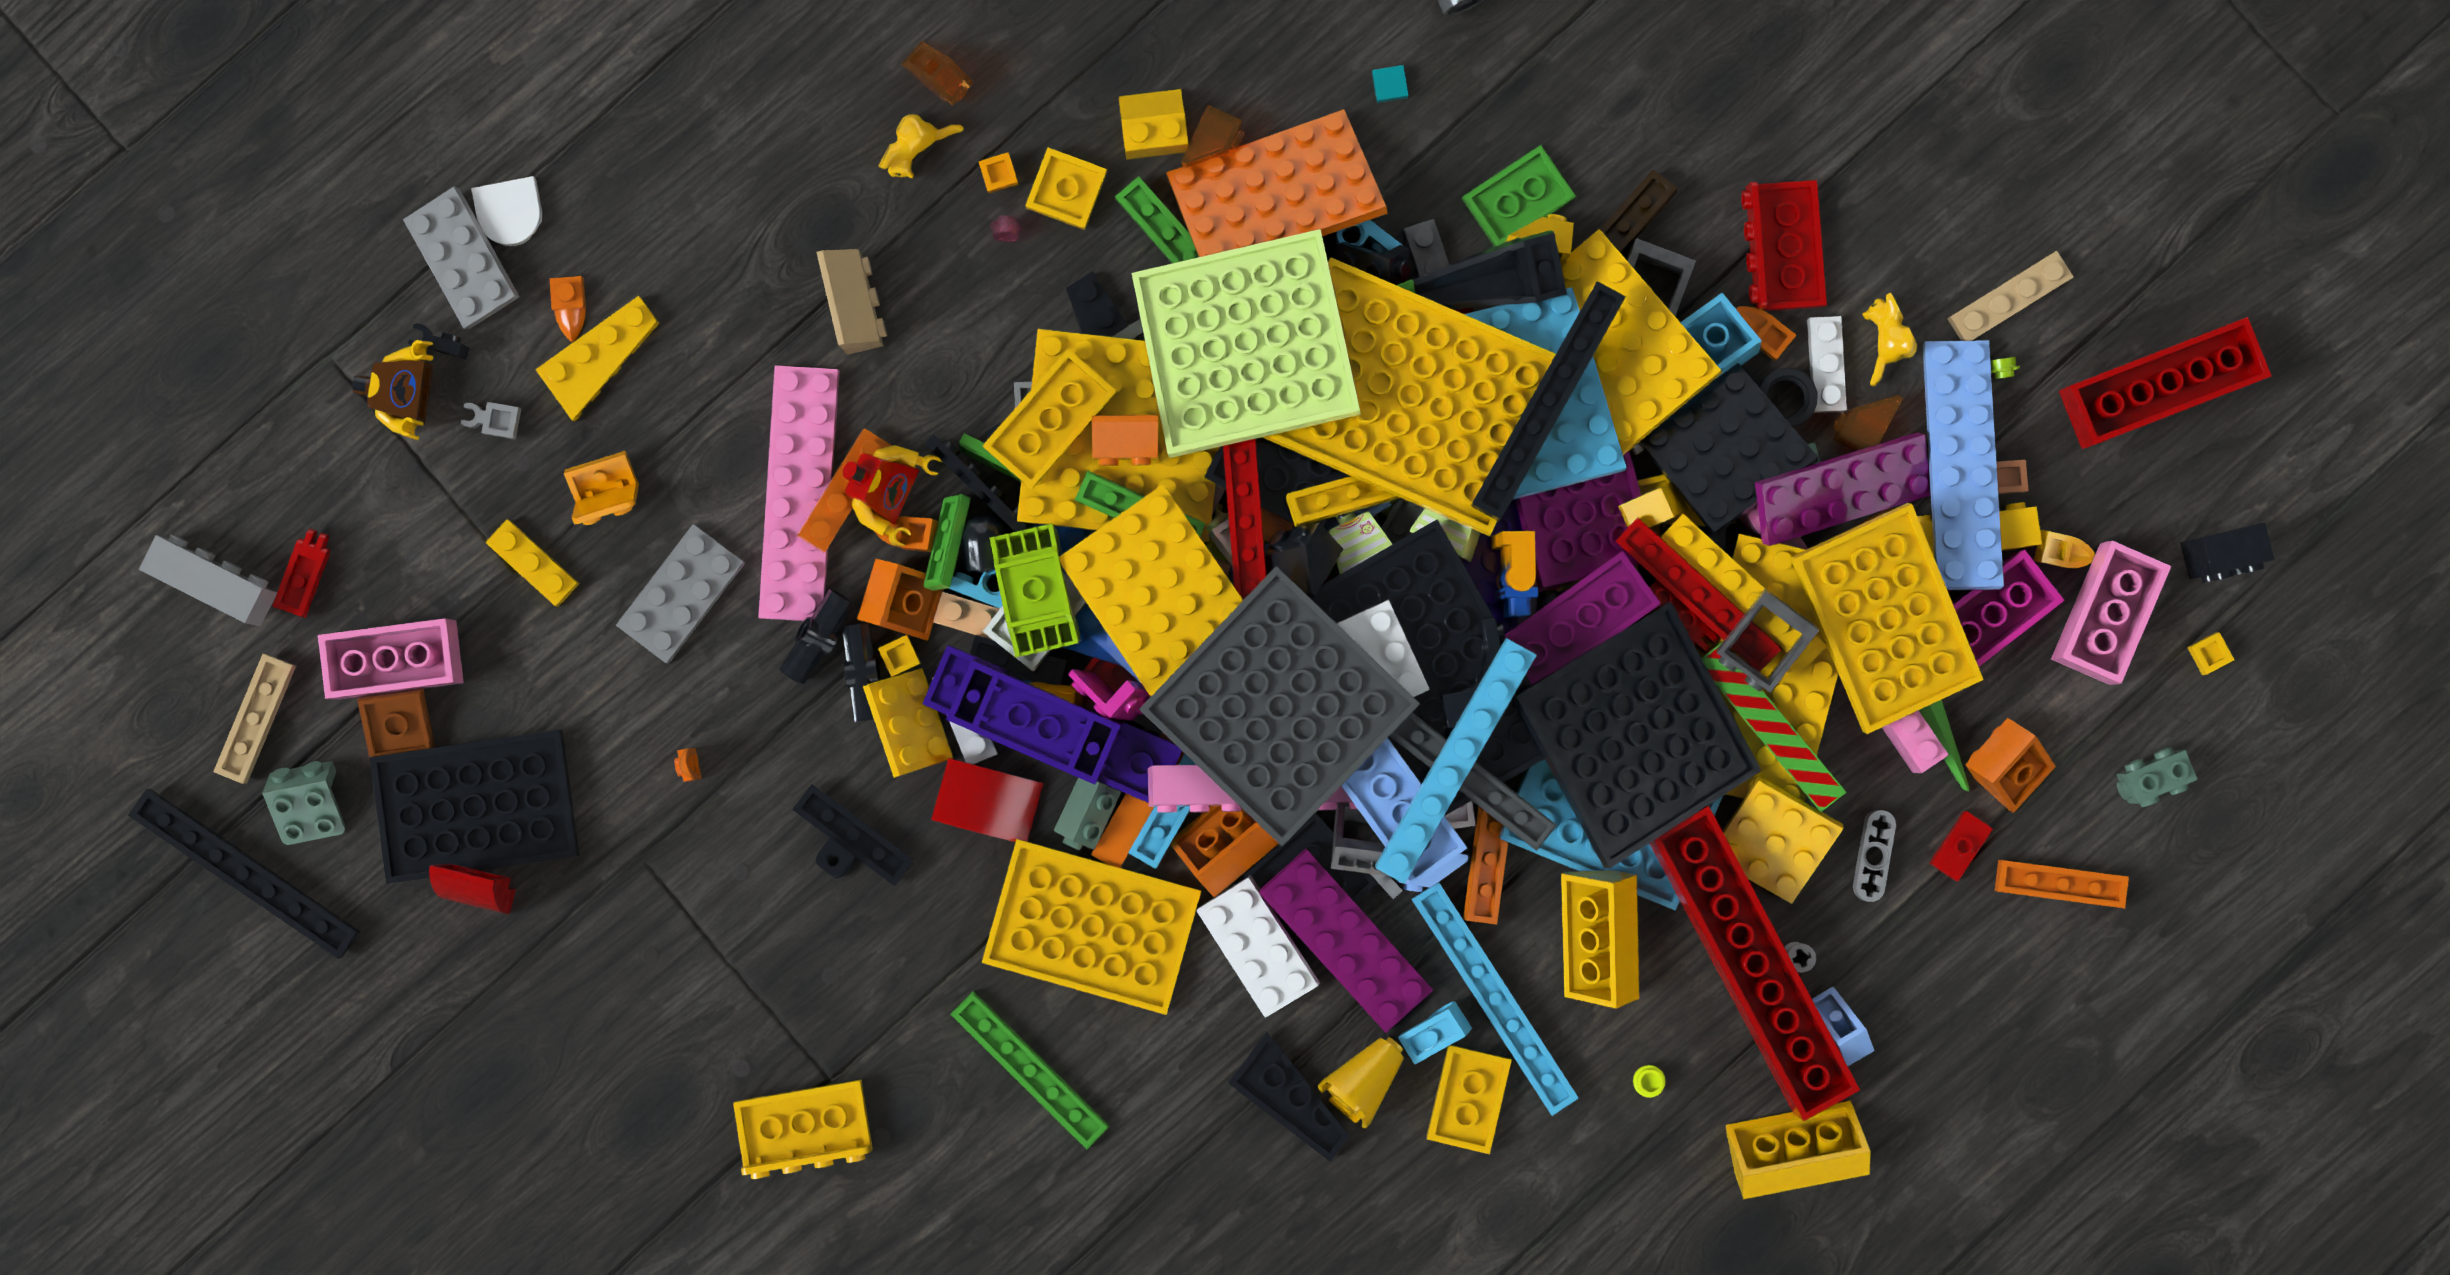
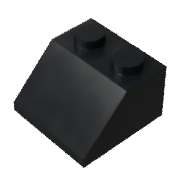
[1265,522,1343,597]

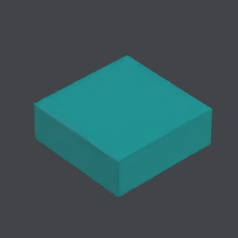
[1372,65,1408,103]

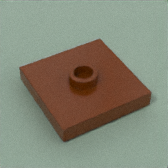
[357,688,436,759]

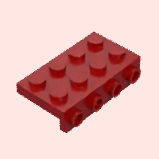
[1741,180,1827,311]

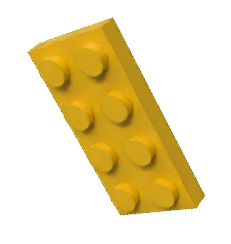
[982,348,1117,490]

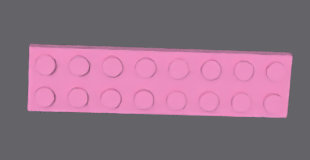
[758,366,840,621]

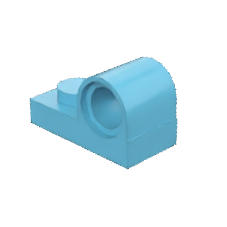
[1335,220,1403,254]
[948,570,1003,609]
[1398,1001,1472,1064]

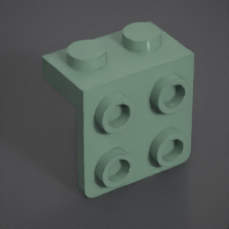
[262,761,346,845]

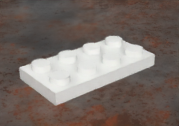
[1196,875,1320,1018]

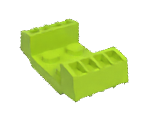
[990,523,1081,658]

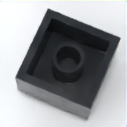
[2180,522,2275,583]

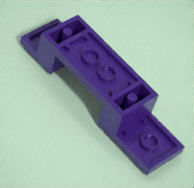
[922,645,1182,803]

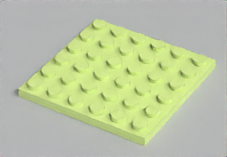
[1132,229,1361,458]

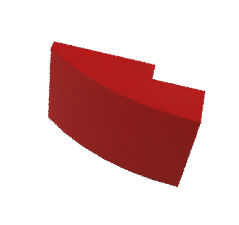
[931,758,1044,842]
[429,863,516,914]

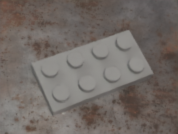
[403,187,520,329]
[616,524,745,664]

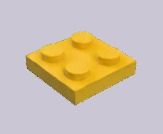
[1025,147,1107,230]

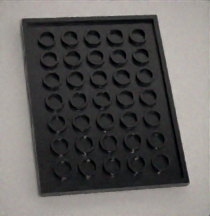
[1310,519,1545,816]

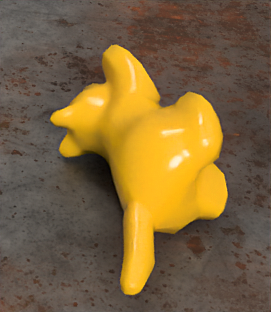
[879,114,964,178]
[1862,293,1917,386]

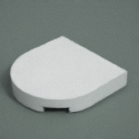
[471,176,542,246]

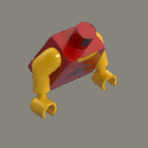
[843,445,942,546]

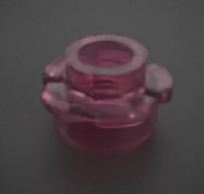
[990,216,1022,242]

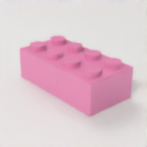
[2051,541,2171,685]
[318,618,464,700]

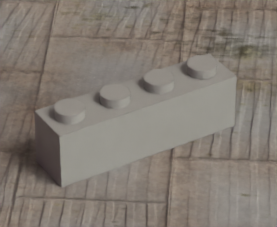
[139,534,277,627]

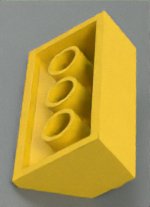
[1561,870,1639,1009]
[1726,1100,1871,1199]

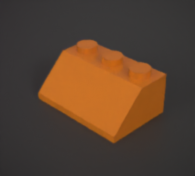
[1170,806,1279,898]

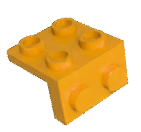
[564,451,639,525]

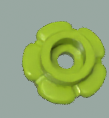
[1990,357,2020,379]

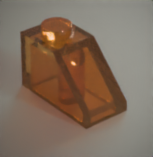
[901,41,973,106]
[1181,105,1245,168]
[1833,395,1903,451]

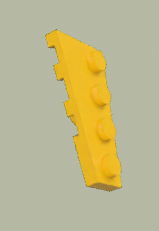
[535,296,659,422]

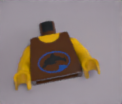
[353,340,434,440]

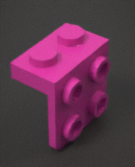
[1069,669,1150,721]

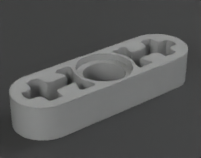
[1853,810,1896,902]

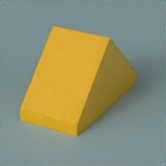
[1618,482,1686,527]

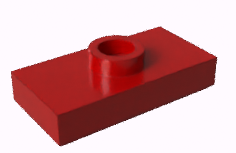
[1929,811,1993,882]

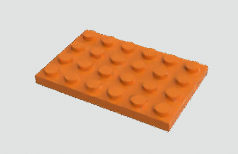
[1166,109,1387,257]

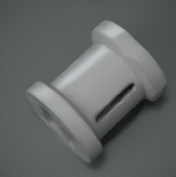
[1784,942,1816,973]

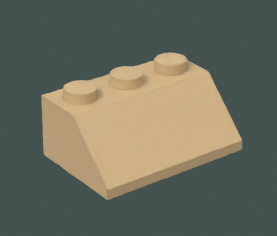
[817,249,887,355]

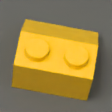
[1119,89,1189,160]

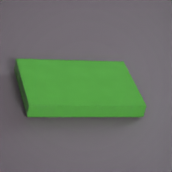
[1462,145,1576,247]

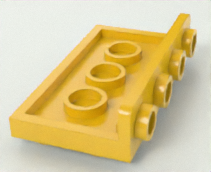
[733,1079,873,1179]

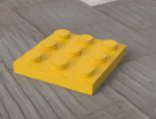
[1723,776,1843,904]

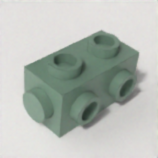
[2116,747,2198,807]
[1054,778,1121,850]

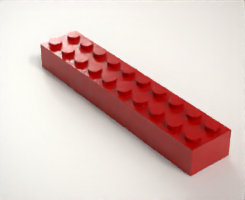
[1649,806,1860,1121]

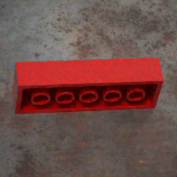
[2059,317,2272,449]

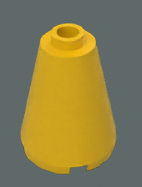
[1318,1037,1404,1128]

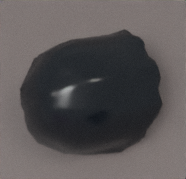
[960,514,1011,572]

